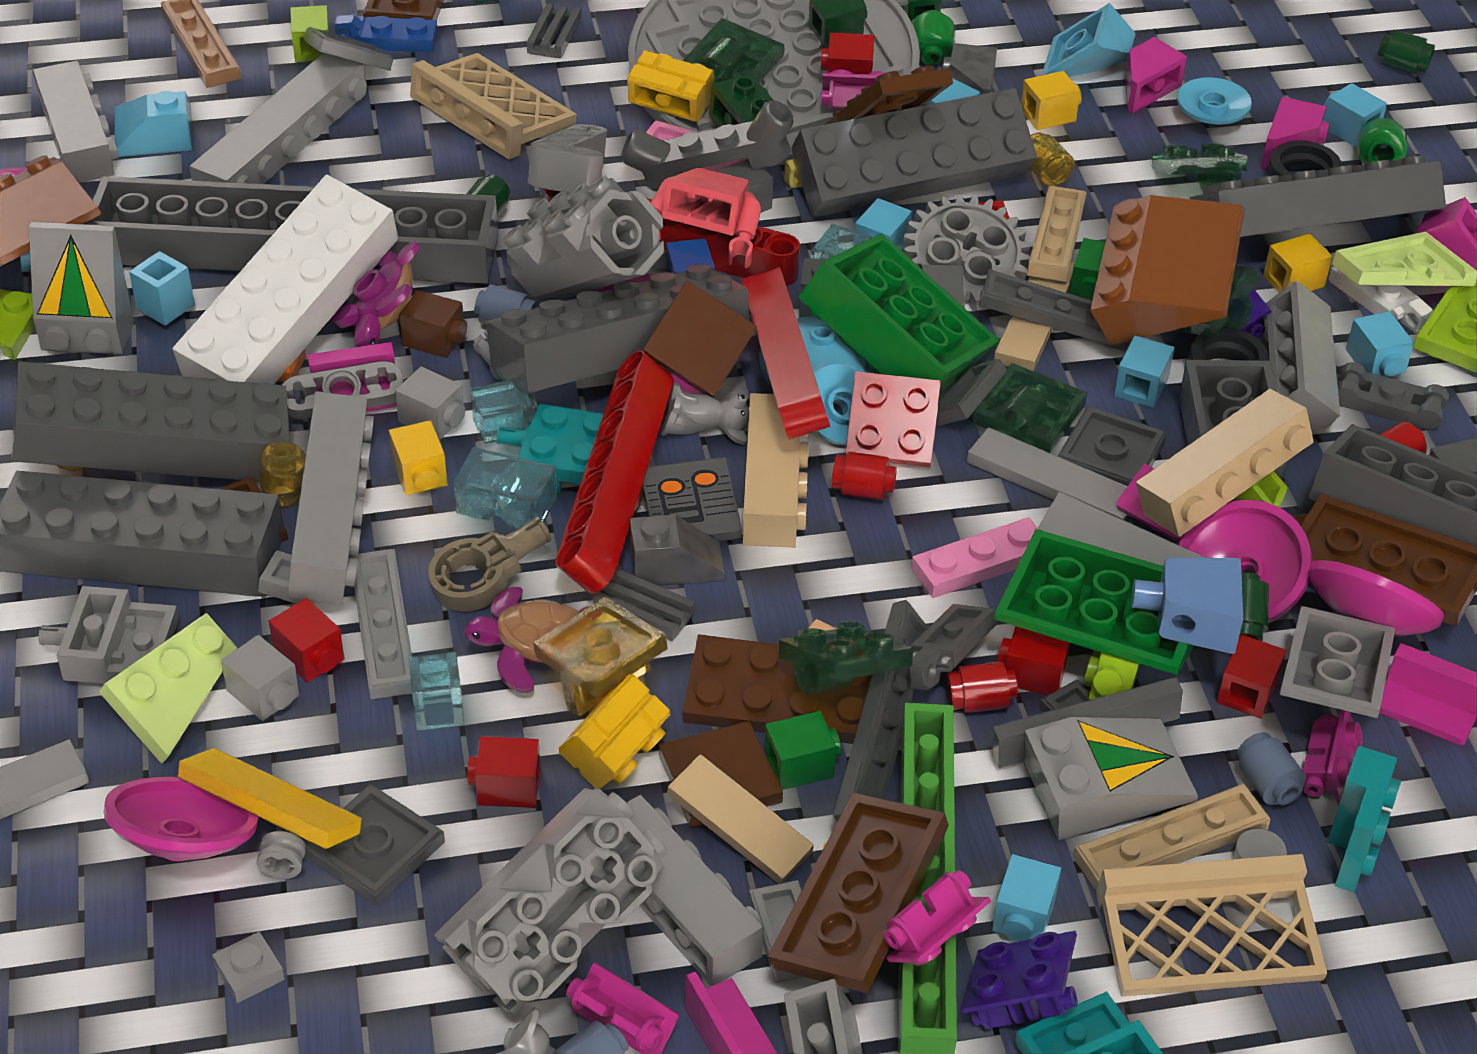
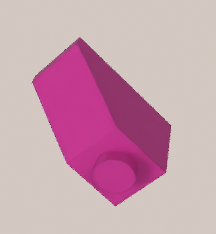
[1125,37,1187,114]
[1261,97,1330,170]
[1416,197,1477,270]

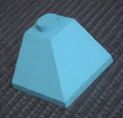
[1041,3,1136,77]
[114,91,193,157]

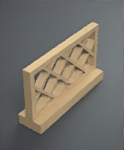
[410,53,577,160]
[1096,854,1327,997]

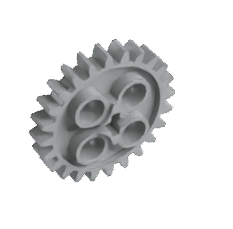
[902,193,1031,311]

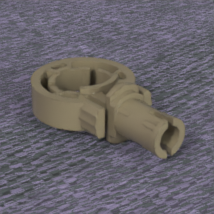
[428,516,552,612]

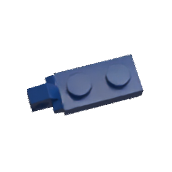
[335,15,438,52]

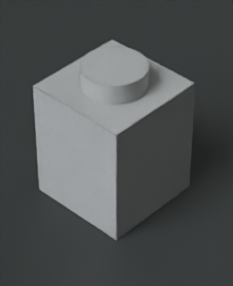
[395,367,465,440]
[221,635,300,721]

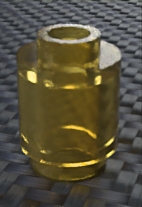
[1030,132,1074,186]
[260,442,306,506]

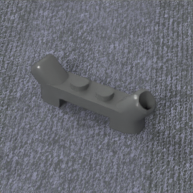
[621,101,794,189]

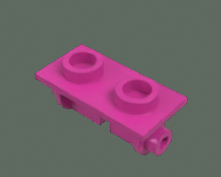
[821,70,886,110]
[1303,710,1362,806]
[884,870,991,965]
[566,962,680,1054]

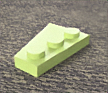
[1332,232,1477,286]
[99,613,237,764]

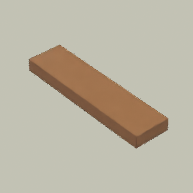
[160,0,242,88]

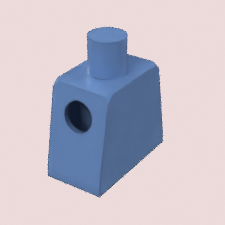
[1131,558,1243,654]

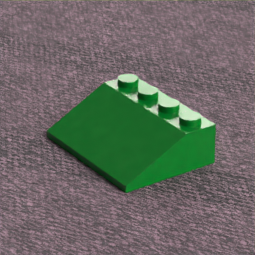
[798,233,1000,396]
[994,529,1194,675]

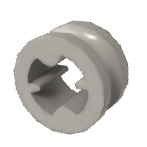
[256,831,306,879]

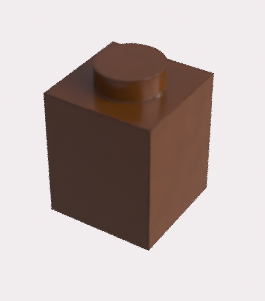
[399,290,467,358]

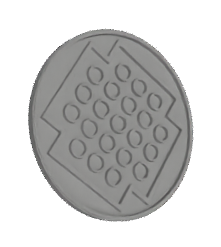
[628,0,920,164]

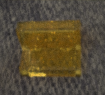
[533,597,668,717]

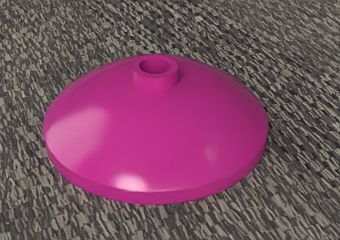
[1178,500,1312,623]
[1308,560,1444,637]
[103,777,258,861]

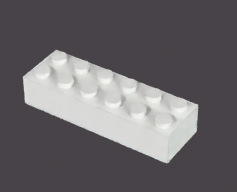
[172,174,398,385]

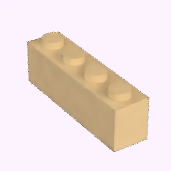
[1135,389,1314,537]
[743,393,809,548]

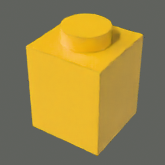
[1021,71,1082,130]
[1263,233,1332,293]
[389,420,448,496]

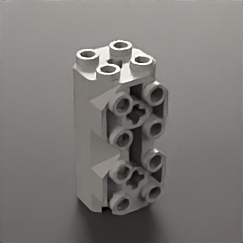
[503,175,664,300]
[434,788,667,1016]

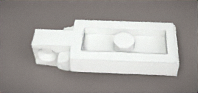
[1329,267,1433,334]

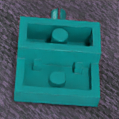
[497,404,603,493]
[1327,745,1401,893]
[1015,991,1163,1054]

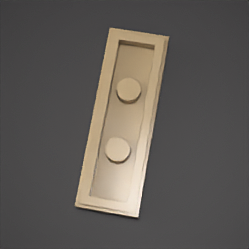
[667,754,814,884]

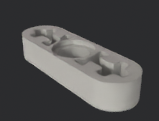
[282,361,403,419]

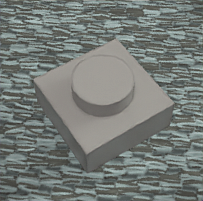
[258,550,302,604]
[212,931,285,1003]

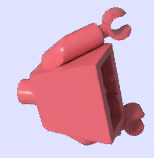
[651,168,761,268]

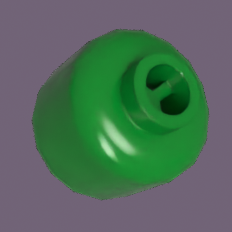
[911,10,955,66]
[1357,118,1407,164]

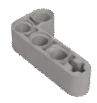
[527,124,607,193]

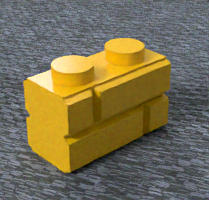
[627,50,714,123]
[558,674,671,789]

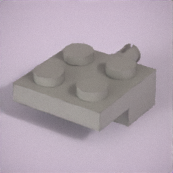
[39,586,179,684]

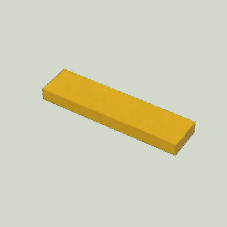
[178,748,362,849]

